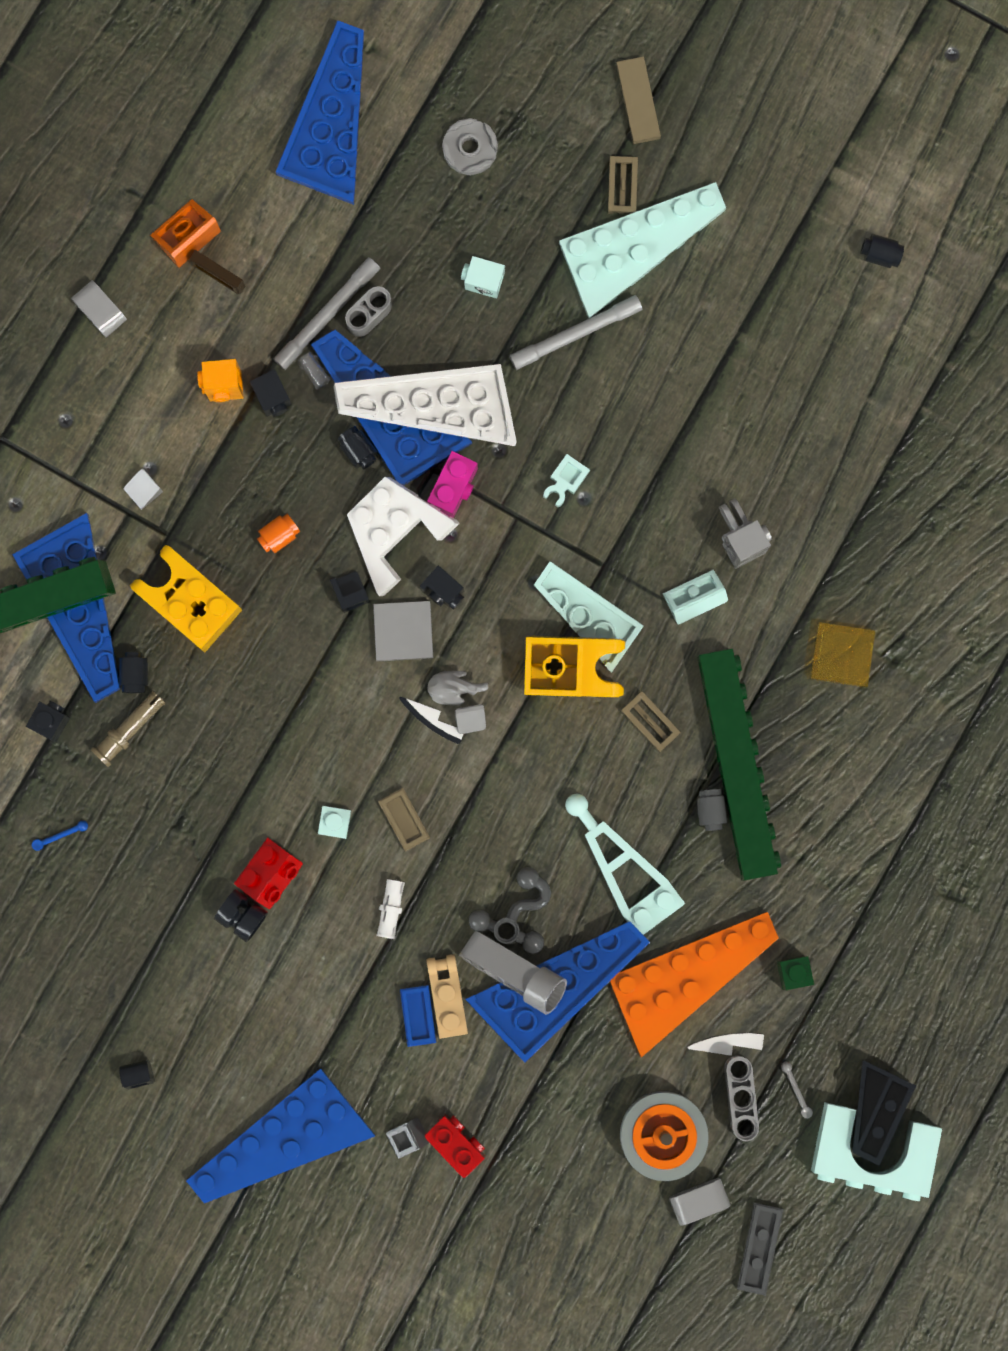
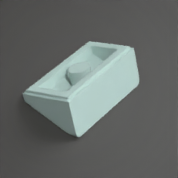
[663,569,728,624]

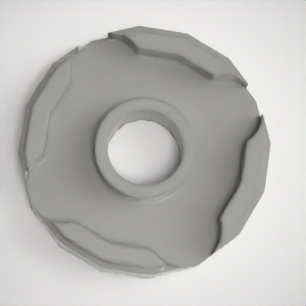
[442,118,498,175]

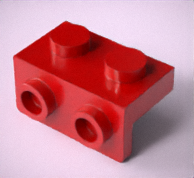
[234,837,303,909]
[425,1114,485,1178]

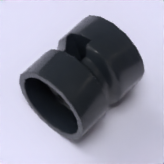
[214,889,268,942]

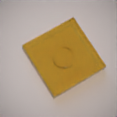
[810,622,875,688]

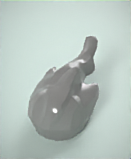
[427,671,488,705]

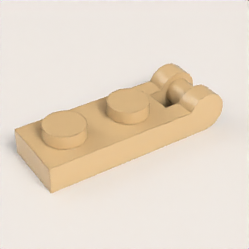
[426,954,468,1039]

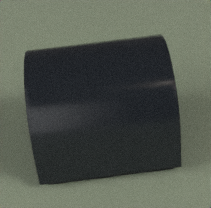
[119,1059,155,1090]

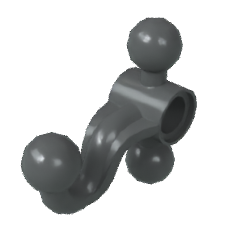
[468,867,551,954]

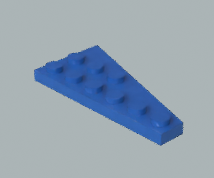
[276,21,364,205]
[311,330,472,486]
[186,1068,376,1203]

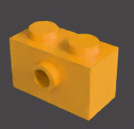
[197,359,244,402]

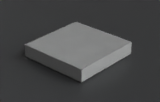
[373,601,433,661]

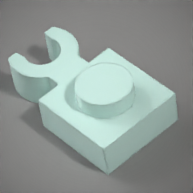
[543,454,590,507]

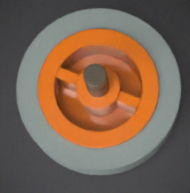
[620,1091,708,1181]

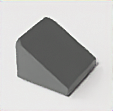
[386,1117,429,1159]

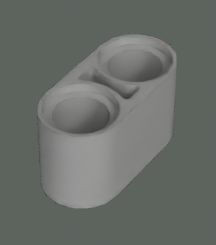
[71,280,127,338]
[345,286,392,337]
[669,1178,731,1226]

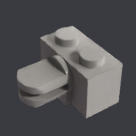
[719,498,772,569]

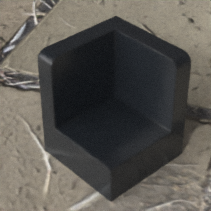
[330,571,370,613]

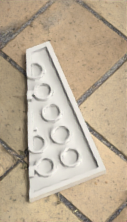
[334,364,517,446]

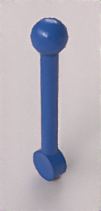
[32,820,88,851]

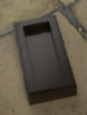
[190,250,245,294]

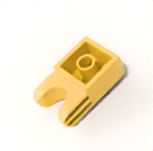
[130,545,242,653]
[524,636,626,697]

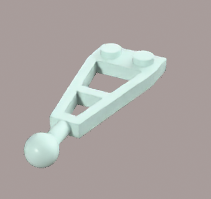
[565,794,685,935]

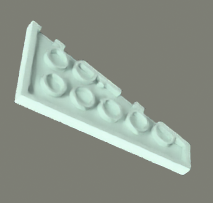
[559,182,726,319]

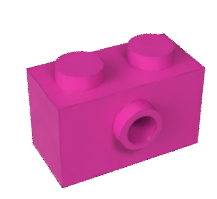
[427,451,478,518]

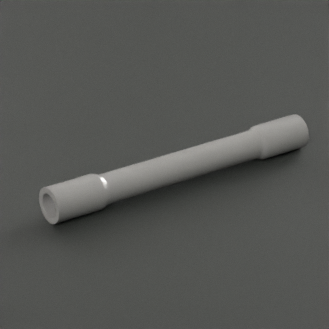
[273,257,381,370]
[509,295,643,370]

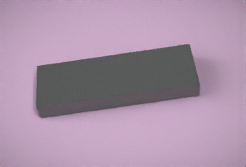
[736,1202,783,1296]

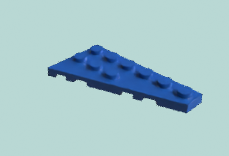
[12,513,121,703]
[465,921,650,1063]

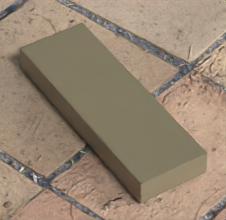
[616,56,661,144]

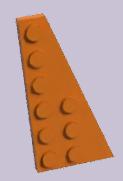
[610,912,779,1058]

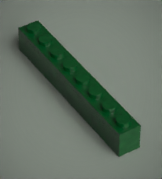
[697,649,781,881]

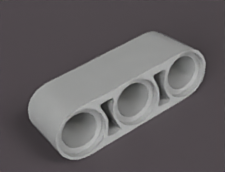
[724,1055,759,1141]

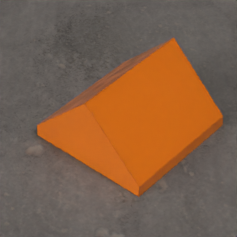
[150,199,221,268]

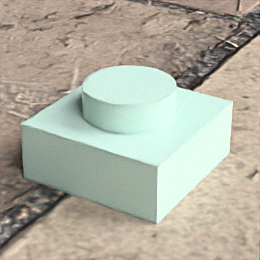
[318,806,351,839]

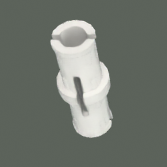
[377,879,405,939]

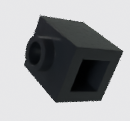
[25,701,70,743]

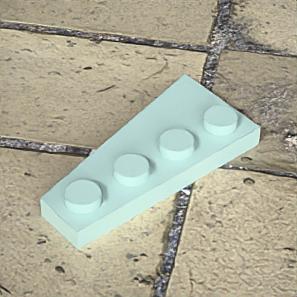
[534,561,644,673]

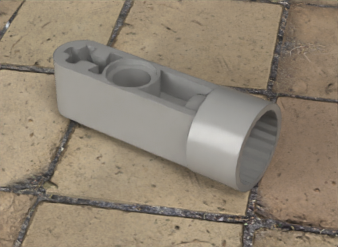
[459,931,567,1015]

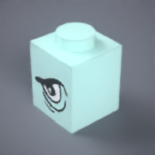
[461,256,505,298]

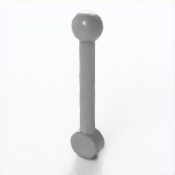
[781,1062,813,1118]

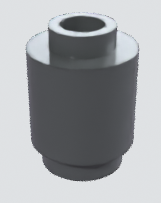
[697,789,728,831]

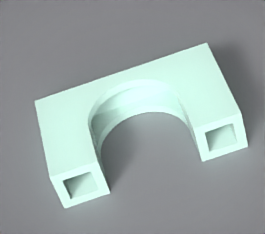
[811,1102,942,1201]

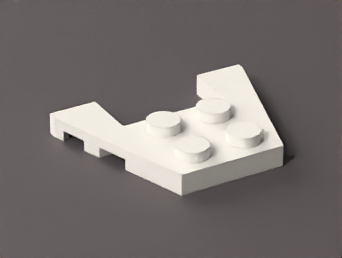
[347,477,460,596]

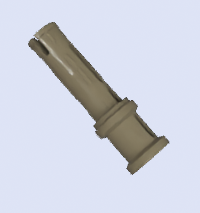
[90,691,166,767]

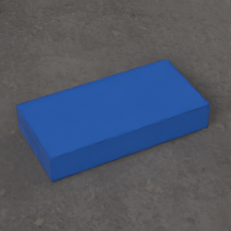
[400,985,436,1047]

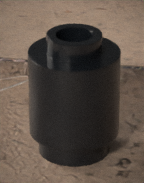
[860,234,904,268]
[338,426,378,470]
[119,652,148,693]

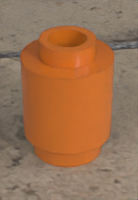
[257,514,300,554]

